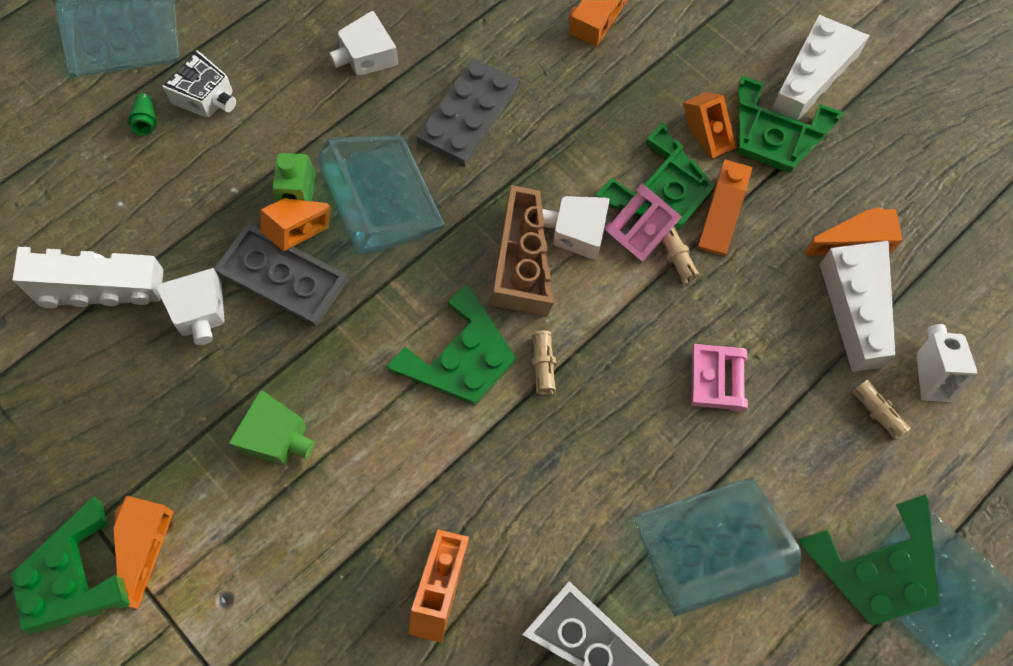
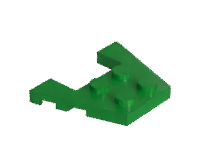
[737,75,843,173]
[595,123,715,231]
[387,284,516,406]
[799,493,940,626]
[11,497,130,635]

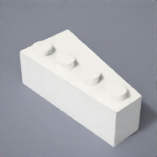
[771,15,870,121]
[820,241,895,372]
[12,247,163,308]
[522,581,659,666]

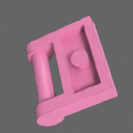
[604,183,682,262]
[691,344,748,412]

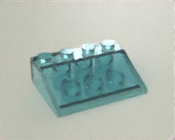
[56,0,179,77]
[317,135,445,254]
[634,477,801,617]
[874,507,1013,666]

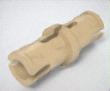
[662,226,700,284]
[532,330,556,395]
[852,379,911,440]

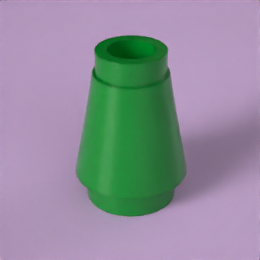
[127,94,157,136]

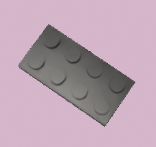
[417,58,520,166]
[214,223,349,327]

